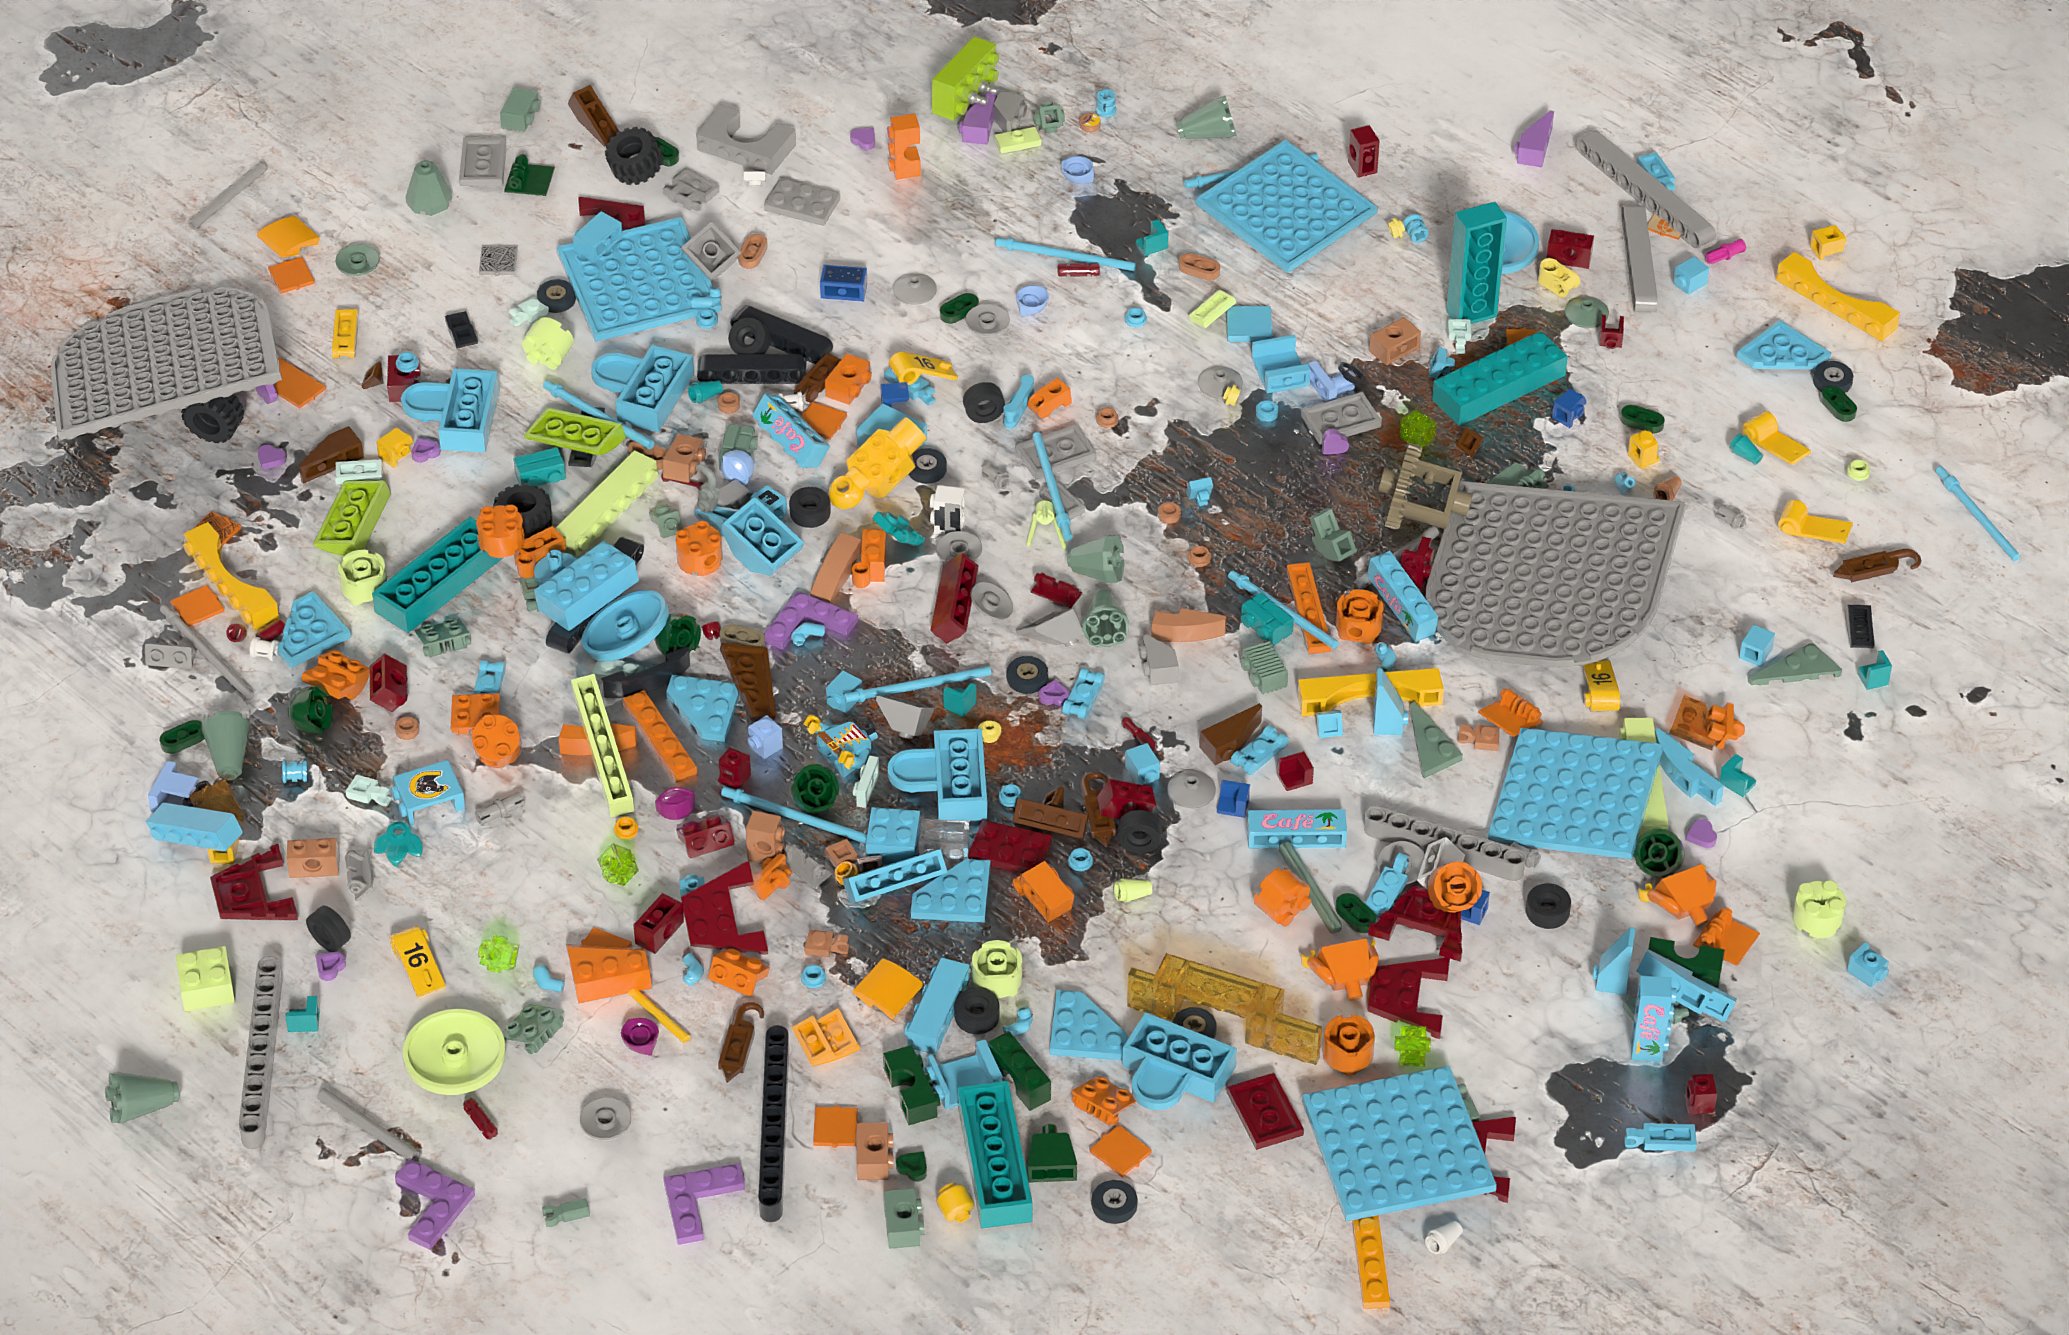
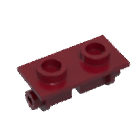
[1030,572,1082,609]

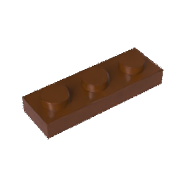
[1012,798,1089,838]

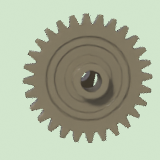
[1378,443,1473,529]

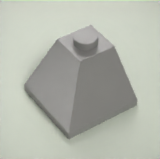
[680,221,741,280]
[1016,609,1084,647]
[876,696,934,739]

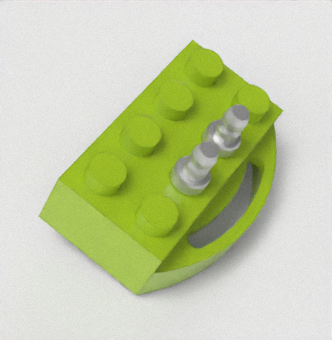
[932,36,999,121]

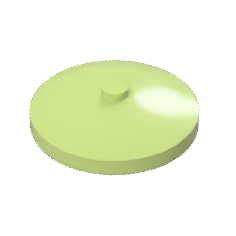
[403,1009,506,1095]

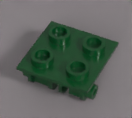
[504,154,555,196]

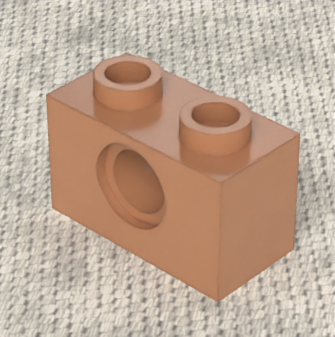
[1369,317,1421,366]
[663,434,706,483]
[746,811,786,864]
[286,838,340,878]
[857,1123,894,1180]

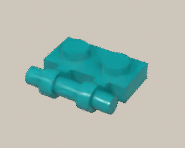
[872,511,925,546]

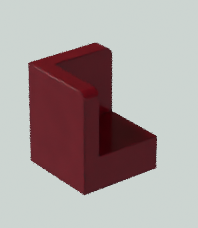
[1277,751,1314,791]

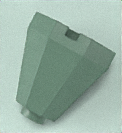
[405,160,452,216]
[1067,535,1125,583]

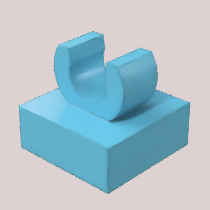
[1429,347,1455,379]
[1186,477,1213,506]
[1316,710,1343,738]

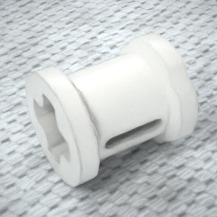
[779,392,803,412]
[250,637,279,661]

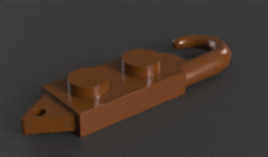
[1833,549,1922,583]
[1080,772,1116,847]
[718,1002,765,1083]

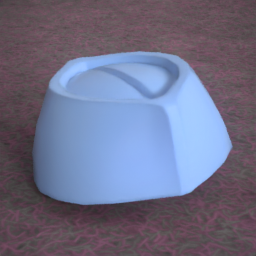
[1061,156,1094,184]
[1016,285,1049,316]
[721,450,754,485]

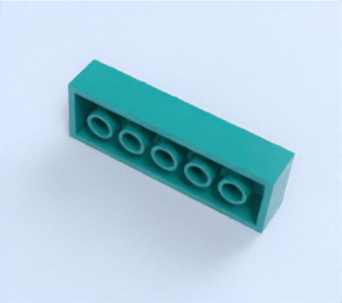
[1446,201,1507,324]
[1432,331,1568,426]
[372,516,503,633]
[957,1081,1033,1229]

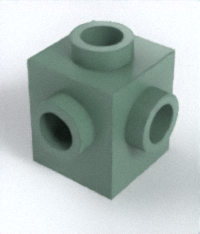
[1033,102,1065,133]

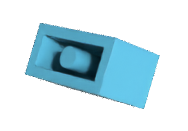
[573,212,622,263]

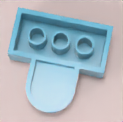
[591,345,694,432]
[401,368,500,453]
[534,541,639,631]
[888,729,987,822]
[1122,1012,1237,1110]

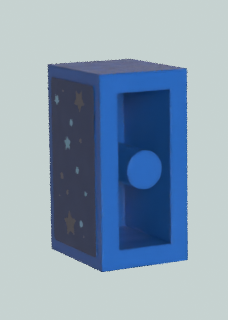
[820,265,867,302]

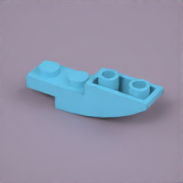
[1655,728,1724,806]
[1636,949,1737,1023]

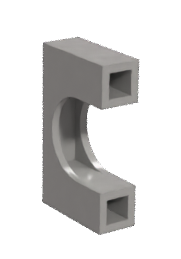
[696,105,796,175]

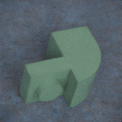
[1309,508,1357,561]

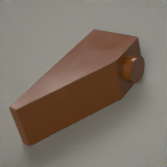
[568,85,619,147]
[299,426,364,484]
[1199,703,1262,765]

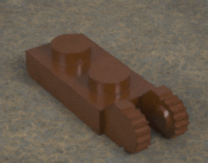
[794,353,841,403]

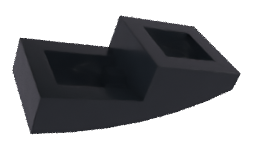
[445,311,478,349]

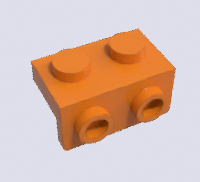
[708,949,770,996]

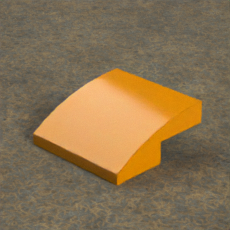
[257,216,320,258]
[852,958,925,1020]
[791,1008,860,1066]

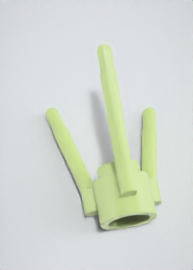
[1026,500,1067,550]

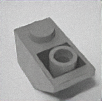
[994,91,1027,133]
[1139,635,1179,685]

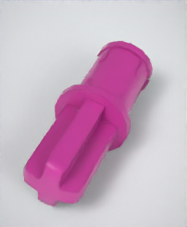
[1705,238,1746,264]

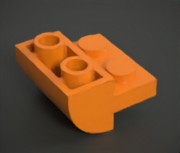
[301,650,370,700]

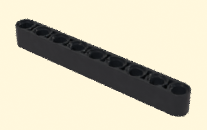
[758,1025,789,1222]

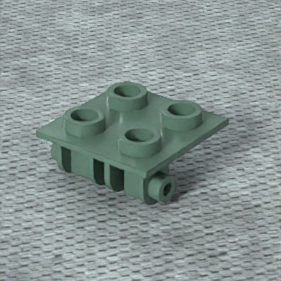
[1486,462,1549,489]
[414,618,471,657]
[502,1004,564,1054]

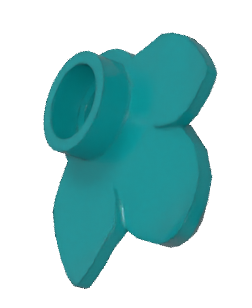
[374,821,423,867]

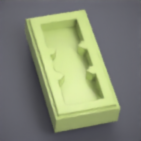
[995,127,1041,154]
[1189,290,1236,328]

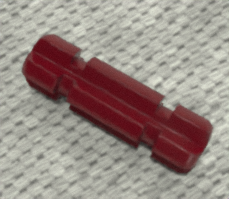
[1057,263,1100,277]
[463,1098,498,1140]

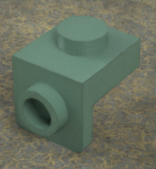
[649,504,683,538]

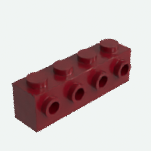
[930,552,979,644]

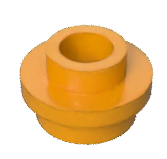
[614,817,638,840]
[835,861,859,885]

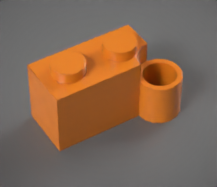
[514,526,566,578]
[852,529,886,588]
[1013,861,1075,923]

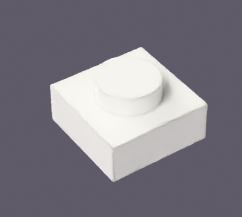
[744,172,766,186]

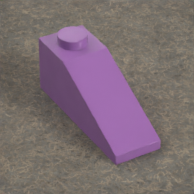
[959,93,997,145]
[1514,110,1554,167]

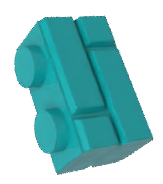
[513,447,566,486]
[1241,593,1294,646]

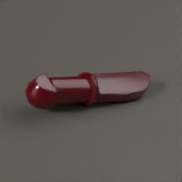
[1121,717,1156,753]

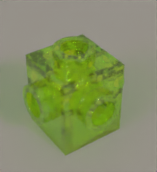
[1400,410,1436,448]
[597,843,639,887]
[478,935,520,973]
[1394,1026,1431,1067]

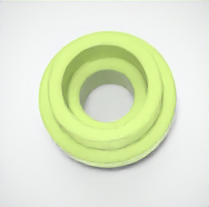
[1847,460,1870,480]

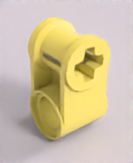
[1538,258,1580,298]

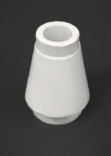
[1425,1221,1463,1255]

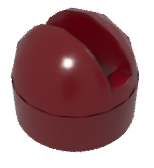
[701,621,721,640]
[226,623,247,642]

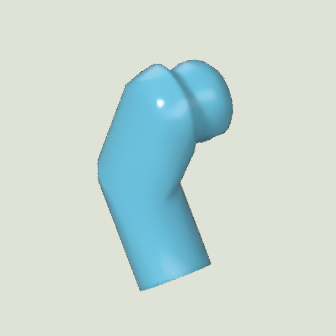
[691,288,722,308]
[1614,472,1635,493]
[791,622,825,646]
[1374,642,1396,672]
[683,953,704,986]
[533,965,565,993]
[1003,1006,1033,1036]

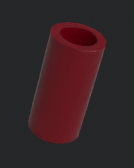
[256,619,285,642]

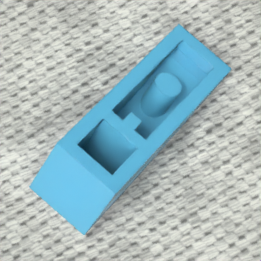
[1373,668,1408,735]
[1592,927,1636,995]

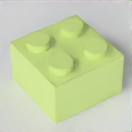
[176,946,235,1011]

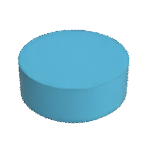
[1256,401,1278,422]

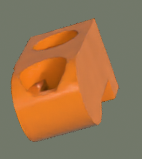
[1027,377,1072,418]

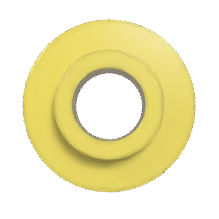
[1387,217,1405,239]
[1223,384,1241,406]
[978,721,1001,743]

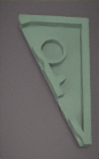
[1749,642,1842,685]
[1410,702,1463,778]

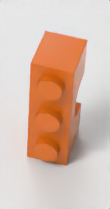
[887,114,921,180]

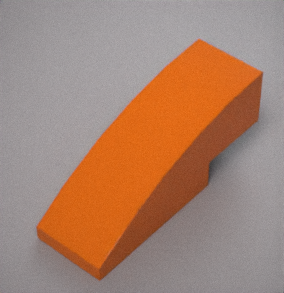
[559,723,637,755]

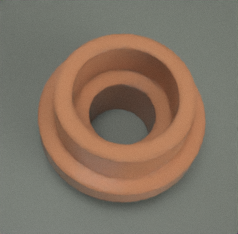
[1096,407,1119,428]
[1188,546,1211,567]

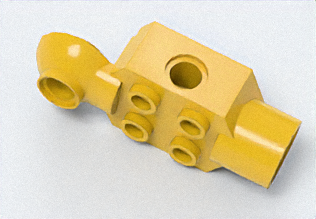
[828,417,927,509]

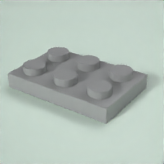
[459,137,506,187]
[764,178,840,226]
[1301,392,1381,444]
[1016,425,1096,480]

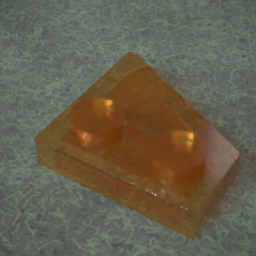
[1669,695,1715,751]

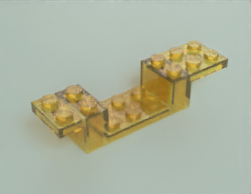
[1127,953,1322,1065]

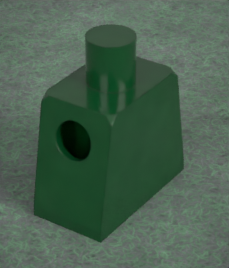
[1028,1124,1077,1183]

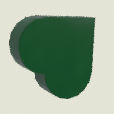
[896,1151,927,1182]

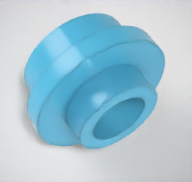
[1125,307,1147,328]
[696,309,718,329]
[396,352,419,372]
[999,784,1023,807]
[1068,848,1093,871]
[801,965,826,988]

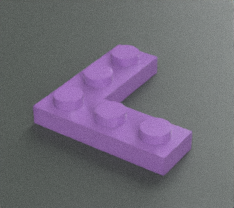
[764,591,858,650]
[395,1158,475,1250]
[663,1163,745,1245]

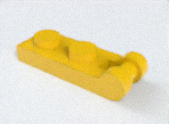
[332,309,358,359]

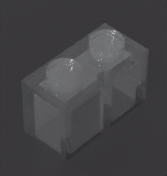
[919,819,970,859]

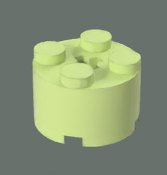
[522,317,574,370]
[338,550,387,605]
[1793,880,1846,938]
[972,940,1022,998]

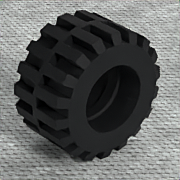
[605,127,663,185]
[181,394,244,443]
[493,484,552,539]

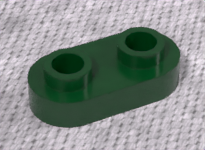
[655,137,679,167]
[940,293,979,324]
[1821,386,1857,422]
[1620,405,1665,434]
[159,720,205,754]
[1335,893,1376,933]

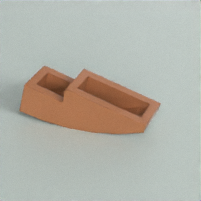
[810,532,862,603]
[1151,608,1226,642]

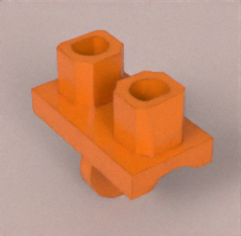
[1706,702,1745,750]
[749,853,792,901]

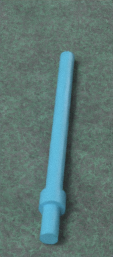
[1032,432,1073,541]
[1935,466,2020,561]

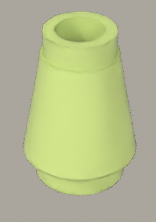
[1114,879,1152,903]

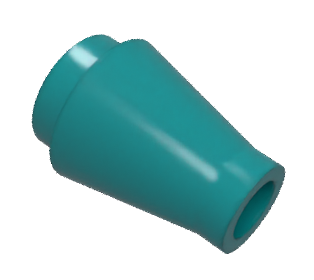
[688,380,723,404]
[1729,433,1764,465]

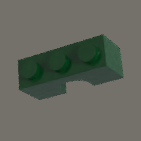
[1648,937,1725,988]
[988,1031,1051,1111]
[883,1045,941,1126]

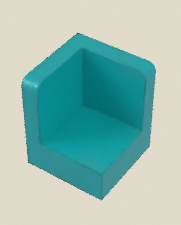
[1136,219,1169,256]
[1857,650,1892,690]
[943,683,976,718]
[1720,754,1756,797]
[285,996,320,1032]

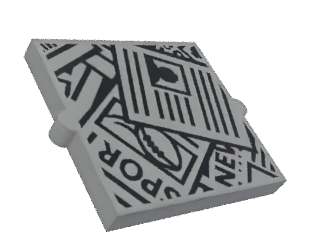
[479,245,518,276]

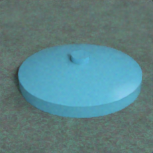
[1452,210,1539,274]
[582,590,669,662]

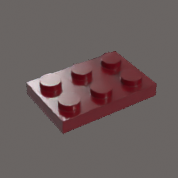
[968,819,1052,874]
[1227,1073,1304,1150]

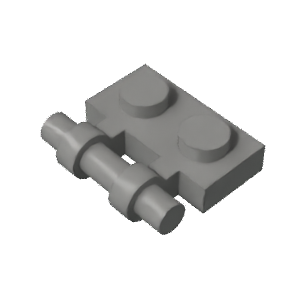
[663,169,719,212]

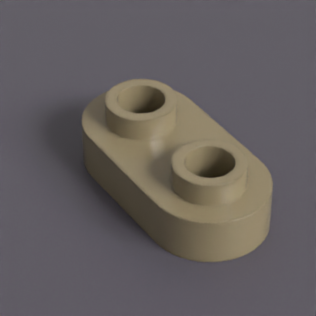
[720,624,765,647]

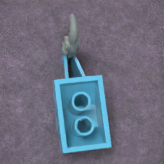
[694,464,804,576]

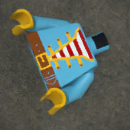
[804,715,877,777]

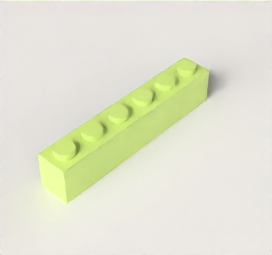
[555,450,658,558]
[571,674,634,817]
[1619,718,1668,841]

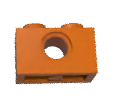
[825,353,872,405]

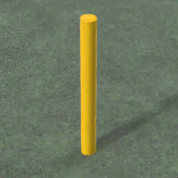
[628,989,691,1043]

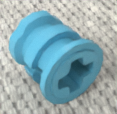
[1096,89,1116,117]
[1403,214,1429,243]
[282,759,307,784]

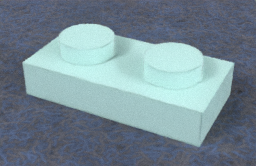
[336,459,382,484]
[592,660,645,681]
[853,756,879,808]

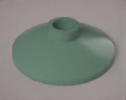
[335,245,379,276]
[1565,297,1609,328]

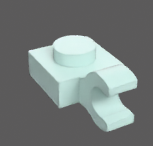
[509,296,549,326]
[1448,319,1471,354]
[345,775,392,806]

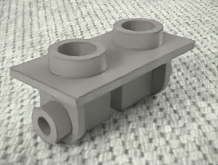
[145,643,196,669]
[785,844,832,888]
[345,850,373,901]

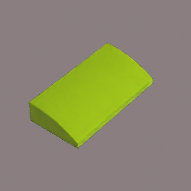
[524,408,626,455]
[313,481,391,556]

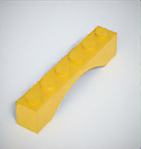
[1776,251,1900,342]
[183,522,279,630]
[1297,668,1444,716]

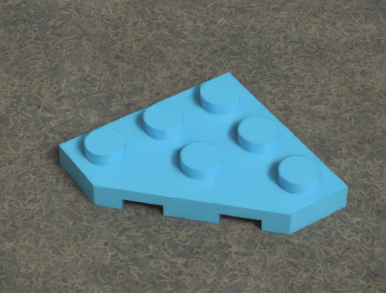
[1736,320,1831,370]
[277,591,351,668]
[666,675,740,742]
[911,859,990,923]
[1050,990,1128,1060]

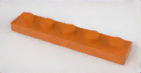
[1286,562,1331,654]
[623,690,697,782]

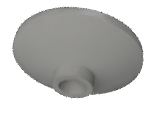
[893,273,937,305]
[966,304,1010,336]
[1198,367,1243,399]
[936,531,982,563]
[971,582,1013,620]
[1167,771,1216,808]
[1377,841,1425,884]
[580,1097,631,1140]

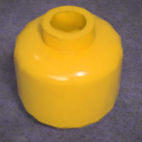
[936,1182,975,1223]

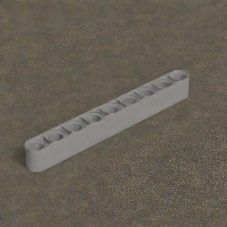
[1576,130,1716,248]
[239,956,282,1149]

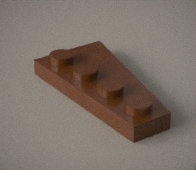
[720,643,776,721]

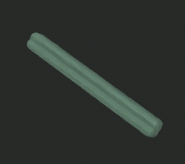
[1279,841,1342,934]

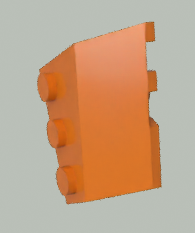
[566,944,652,1004]

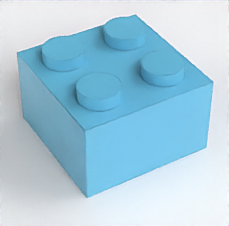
[866,807,921,865]

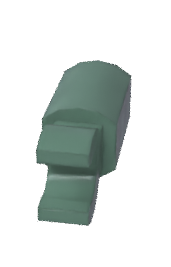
[542,1198,590,1227]

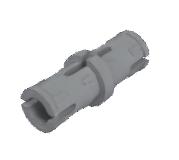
[475,792,525,825]

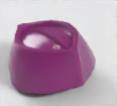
[655,787,695,820]
[621,1018,659,1056]

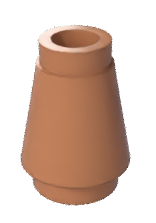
[1653,475,1682,501]

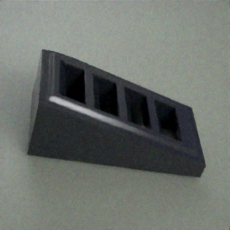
[1845,604,1875,648]

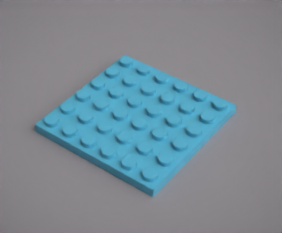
[1195,139,1378,273]
[557,217,721,342]
[1488,728,1663,859]
[1302,1066,1496,1221]

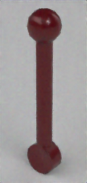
[661,473,704,490]

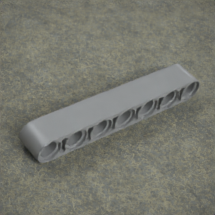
[1622,205,1657,312]
[1364,805,1526,881]

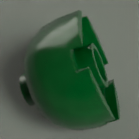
[654,612,701,657]
[288,685,333,734]
[789,764,839,813]
[1634,828,1685,878]

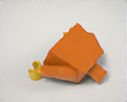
[1638,864,1717,927]
[1301,938,1379,1001]

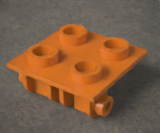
[1478,688,1543,737]
[450,693,500,735]
[1693,907,1760,966]
[1071,1075,1136,1126]

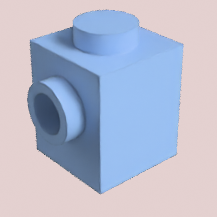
[748,715,783,759]

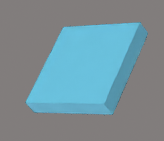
[1227,306,1272,342]

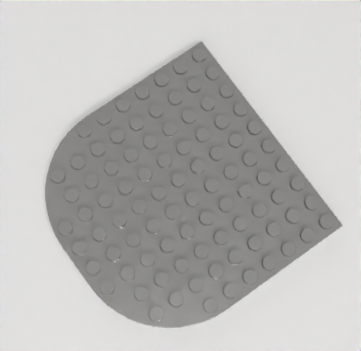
[51,287,282,440]
[1426,481,1686,668]

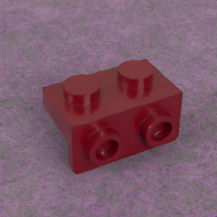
[1401,536,1434,590]
[676,814,735,858]

